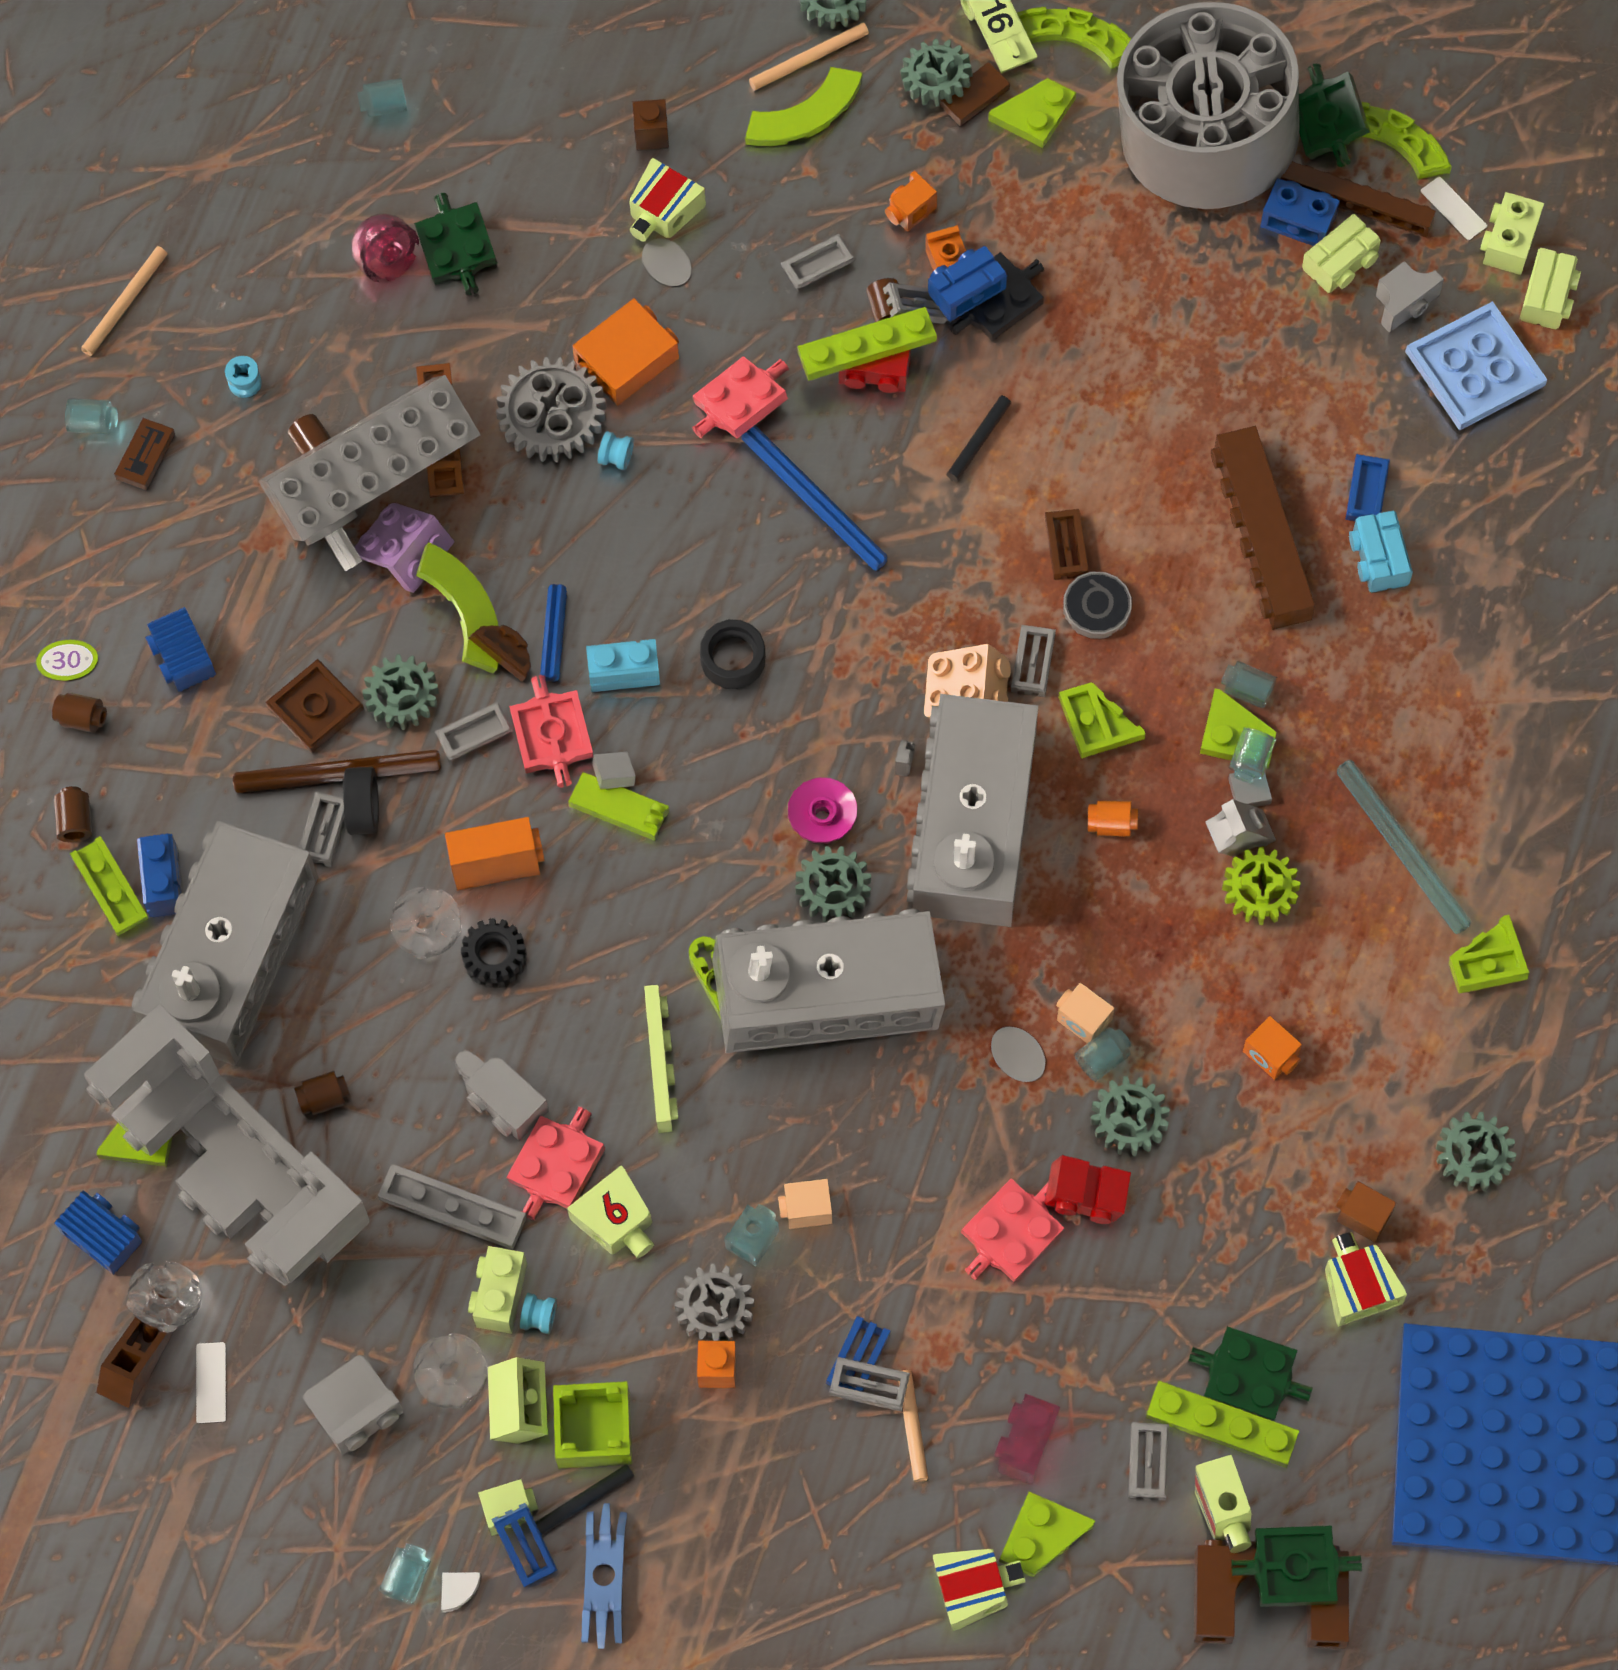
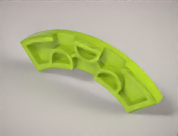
[1017,7,1131,69]
[745,67,863,146]
[1361,102,1452,180]
[416,542,499,673]

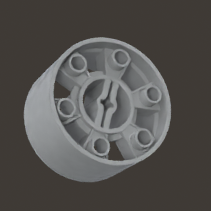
[1117,2,1299,209]

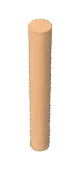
[898,1370,929,1482]

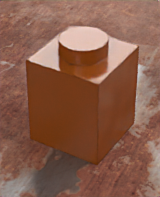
[1336,1181,1396,1243]

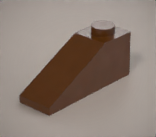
[96,1292,186,1408]

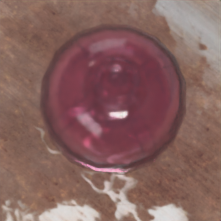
[351,213,419,282]

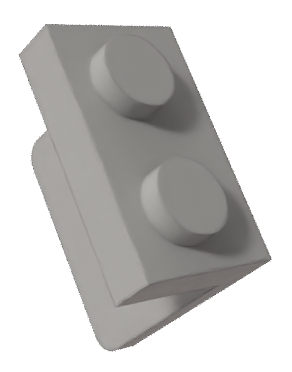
[303,1355,404,1455]

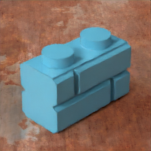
[1349,510,1413,593]
[586,639,660,692]

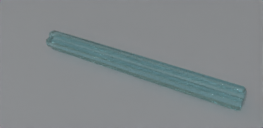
[1337,760,1471,934]

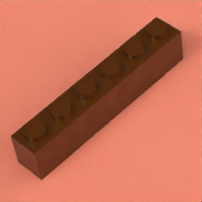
[1211,426,1315,630]

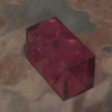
[994,1394,1060,1485]

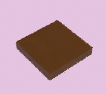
[265,659,364,753]

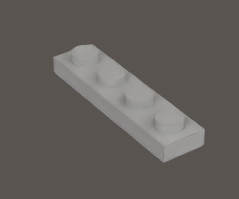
[378,1164,527,1250]

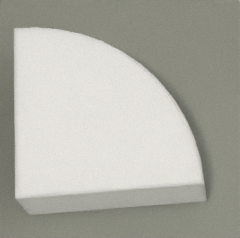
[441,1572,481,1613]

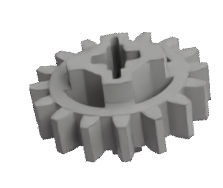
[675,1264,755,1341]

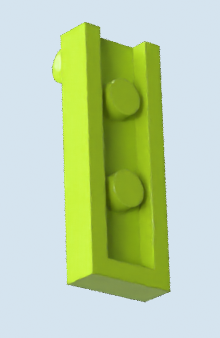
[568,772,669,841]
[70,836,149,936]

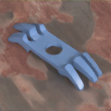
[581,1503,627,1649]

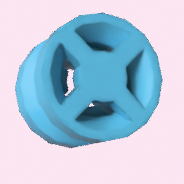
[225,356,262,398]
[598,431,634,470]
[520,1293,557,1335]

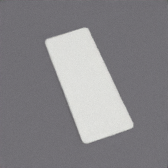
[1421,177,1487,240]
[196,1342,226,1423]

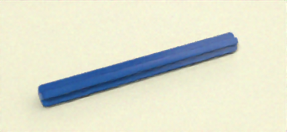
[741,425,888,571]

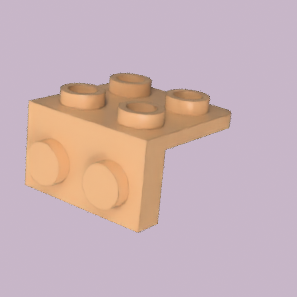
[924,644,1011,719]

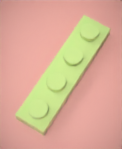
[644,985,678,1133]

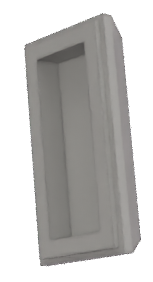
[781,234,855,290]
[435,702,513,761]

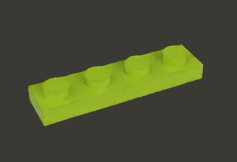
[797,307,937,381]
[1146,1380,1299,1468]

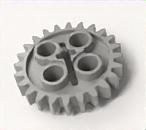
[496,357,606,462]

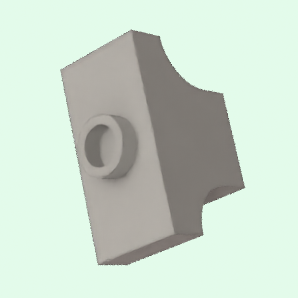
[1376,261,1444,333]
[1205,799,1276,857]

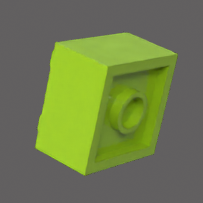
[553,1381,632,1469]

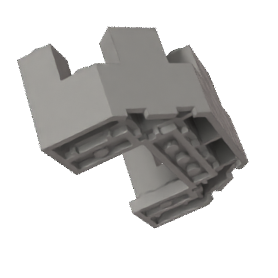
[83,1004,370,1286]

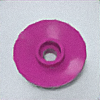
[788,778,857,843]

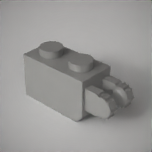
[454,1050,549,1141]

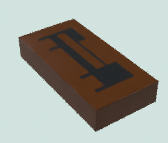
[114,418,175,491]

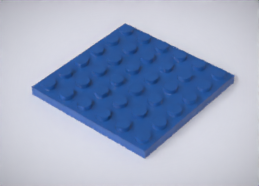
[1392,1323,1618,1566]

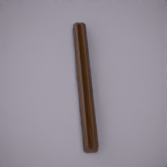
[233,750,441,793]

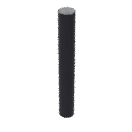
[947,395,1011,482]
[535,1464,634,1536]

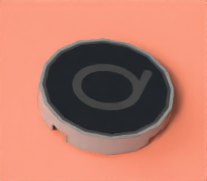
[1063,572,1132,639]

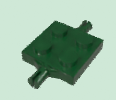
[1299,63,1370,167]
[414,193,498,295]
[1188,1326,1313,1421]
[1231,1526,1362,1607]

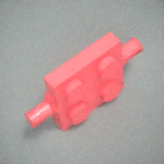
[692,356,789,439]
[509,675,593,788]
[506,1107,606,1221]
[961,1178,1064,1282]

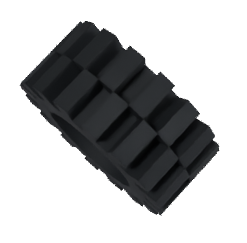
[461,918,527,988]

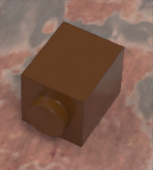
[632,99,669,150]

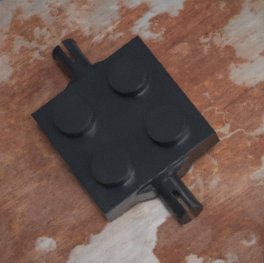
[948,252,1044,341]

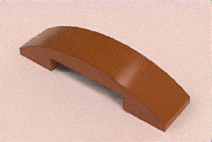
[416,363,464,498]

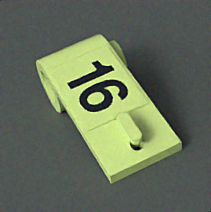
[960,0,1038,73]

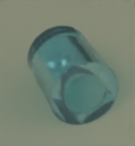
[357,78,407,117]
[65,398,118,434]
[1221,661,1277,709]
[1229,727,1276,784]
[1074,1027,1132,1082]
[379,1543,431,1604]

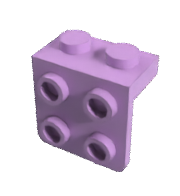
[355,503,454,593]

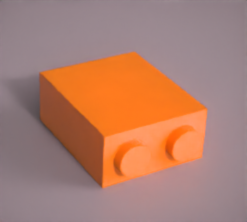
[572,298,679,406]
[445,817,545,891]

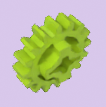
[1222,847,1300,925]

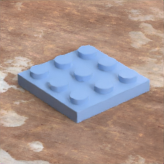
[1405,301,1547,431]

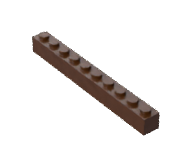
[1280,160,1436,238]

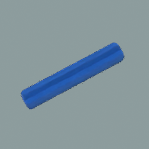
[540,584,567,682]

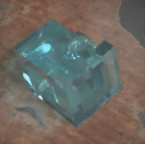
[724,1204,779,1267]

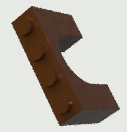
[1194,1540,1349,1649]

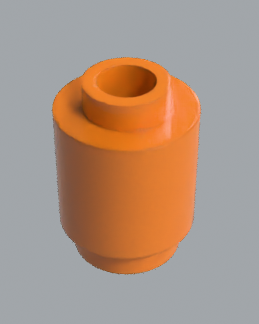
[1088,801,1138,836]

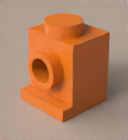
[885,170,937,232]
[926,225,966,271]

